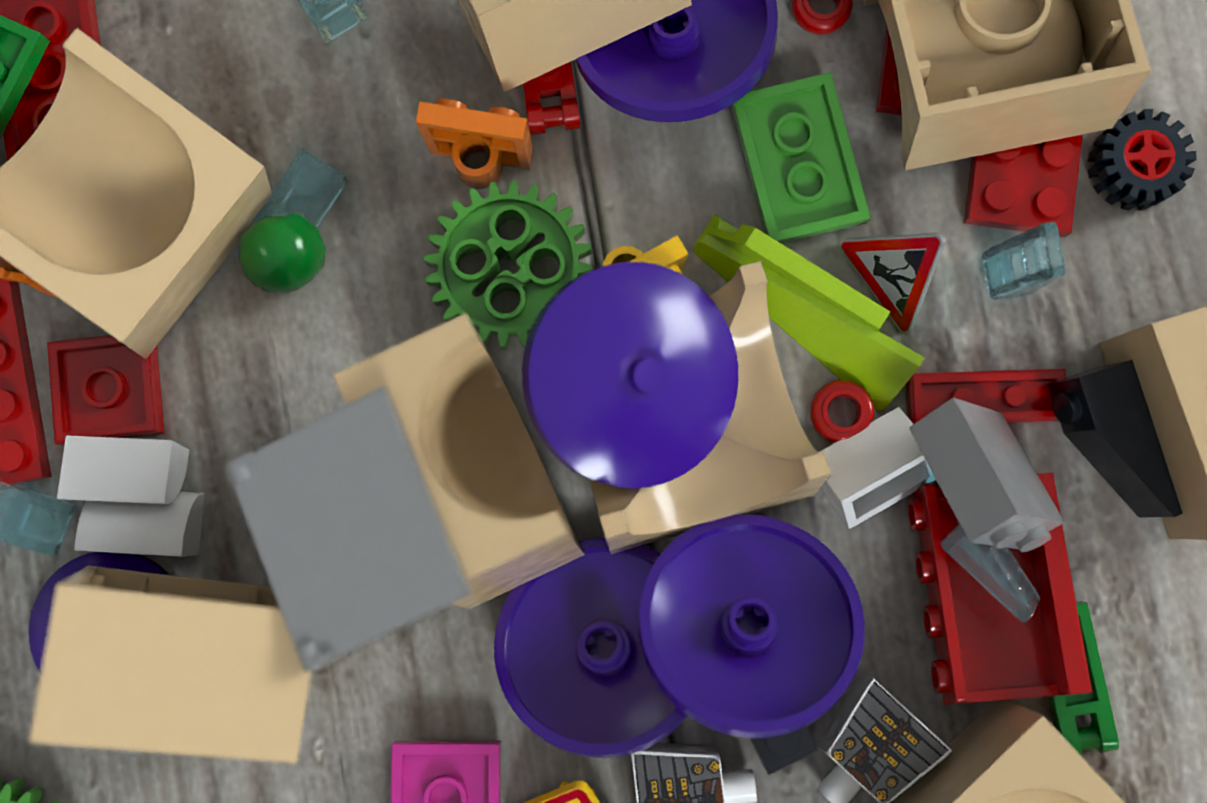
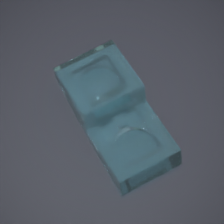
[0,481,77,556]

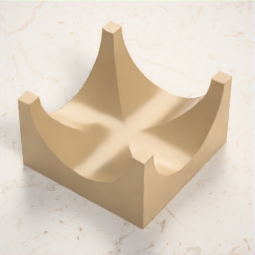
[590,261,831,554]

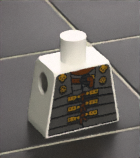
[816,673,952,803]
[632,742,757,803]

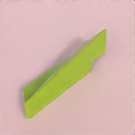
[693,215,925,411]

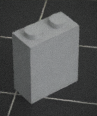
[909,398,1065,552]

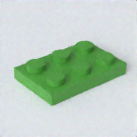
[731,72,871,244]

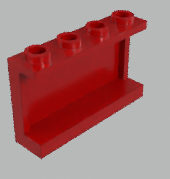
[908,472,1092,705]

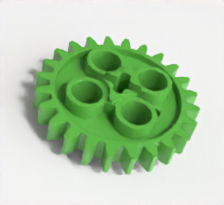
[424,180,593,350]

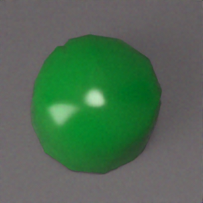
[239,213,326,293]

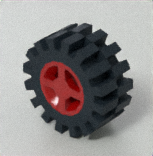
[1087,109,1197,211]

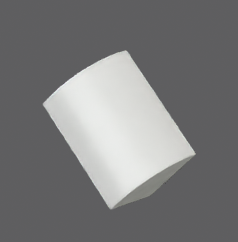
[819,407,936,529]
[57,436,189,505]
[74,492,205,557]

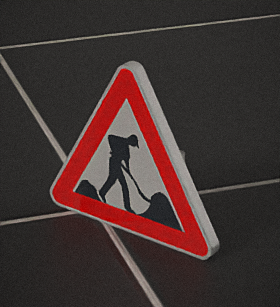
[840,233,946,333]

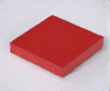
[47,335,165,446]

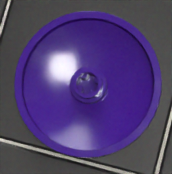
[575,0,778,122]
[522,262,739,488]
[638,515,865,738]
[494,538,687,758]

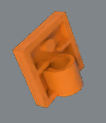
[416,98,533,189]

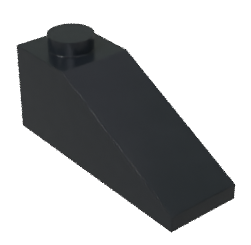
[1048,360,1183,518]

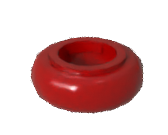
[790,0,853,35]
[810,380,874,443]

